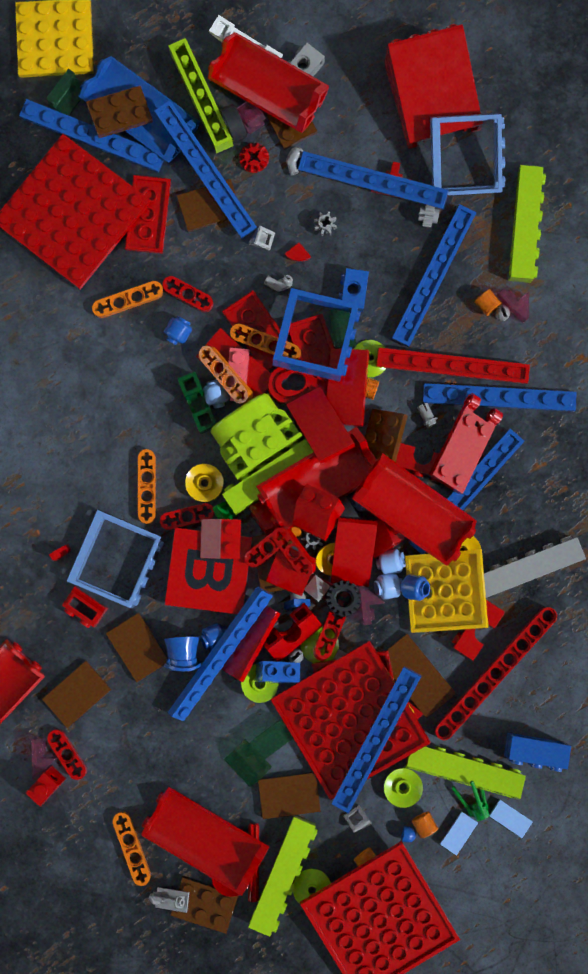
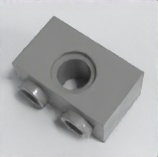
[288,43,325,76]

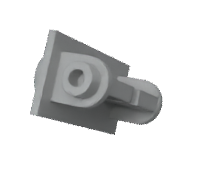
[149,887,189,913]

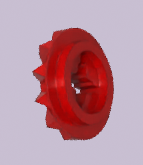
[239,142,269,173]

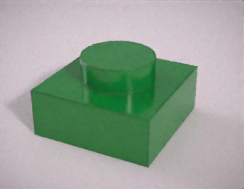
[212,501,238,519]

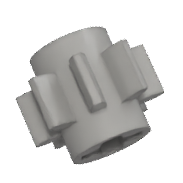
[418,205,439,227]
[314,212,337,236]
[301,531,323,550]

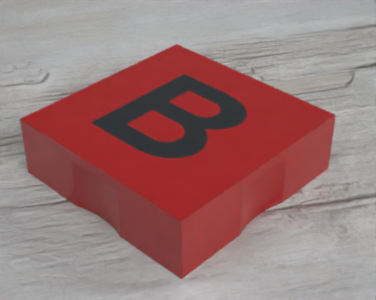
[165,528,252,614]

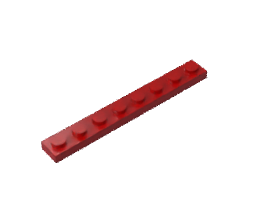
[376,347,530,384]

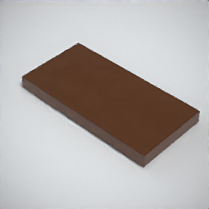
[387,634,456,718]

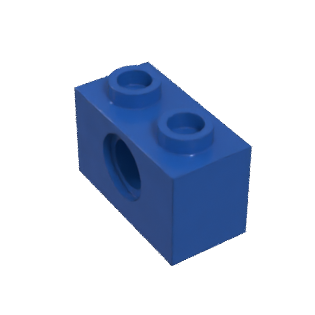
[338,268,369,312]
[256,661,300,683]

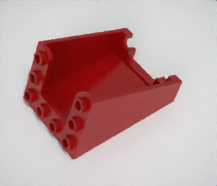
[385,24,483,149]

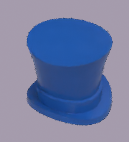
[164,637,201,671]

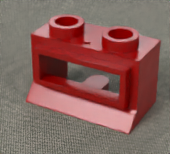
[62,586,109,628]

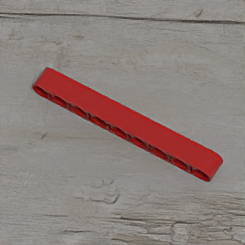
[434,607,557,740]

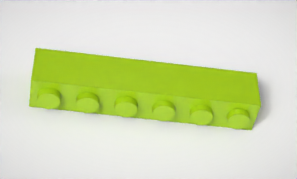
[168,38,233,154]
[508,165,546,283]
[222,439,313,515]
[405,746,526,800]
[248,815,318,937]

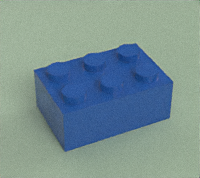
[504,732,571,772]

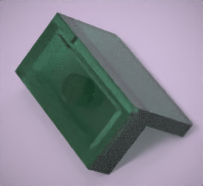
[46,69,83,116]
[329,309,356,349]
[250,719,293,760]
[224,739,272,787]

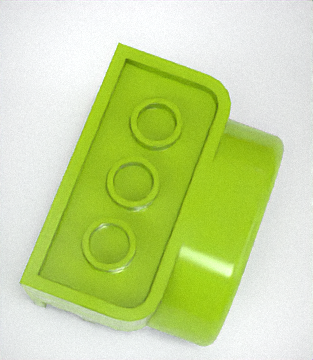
[211,393,302,482]

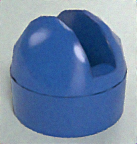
[401,826,416,843]

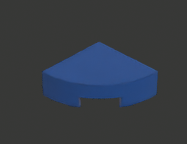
[284,599,311,610]

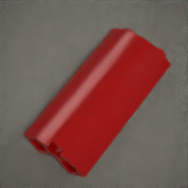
[208,32,329,133]
[256,427,377,533]
[352,453,477,566]
[0,639,45,724]
[141,787,269,896]

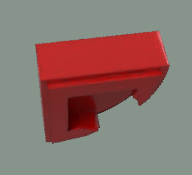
[285,242,311,262]
[49,544,71,561]

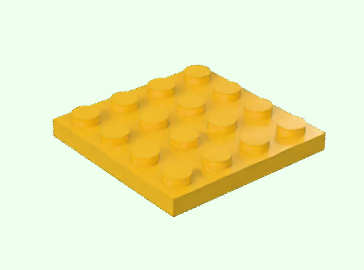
[15,0,94,78]
[405,549,488,633]

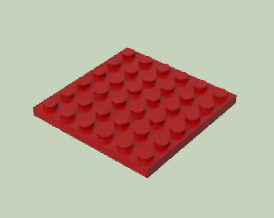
[0,134,151,290]
[271,640,431,800]
[300,841,460,974]

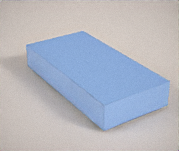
[490,799,532,838]
[440,811,478,856]

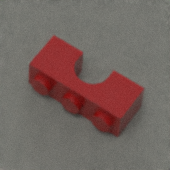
[396,443,441,483]
[452,600,505,661]
[264,603,323,662]

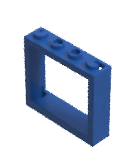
[273,288,361,382]

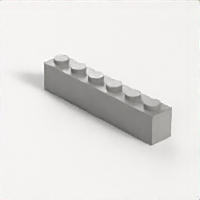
[484,535,586,598]

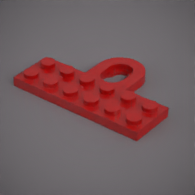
[268,314,335,404]

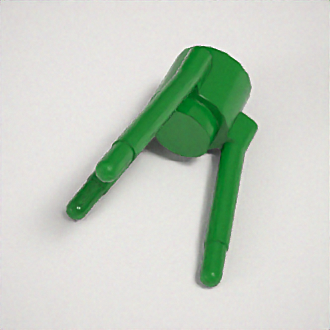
[452,781,490,821]

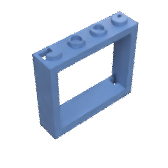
[430,113,505,195]
[67,510,164,608]

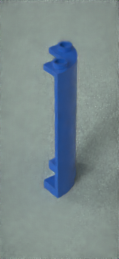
[79,56,201,163]

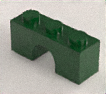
[178,372,216,434]

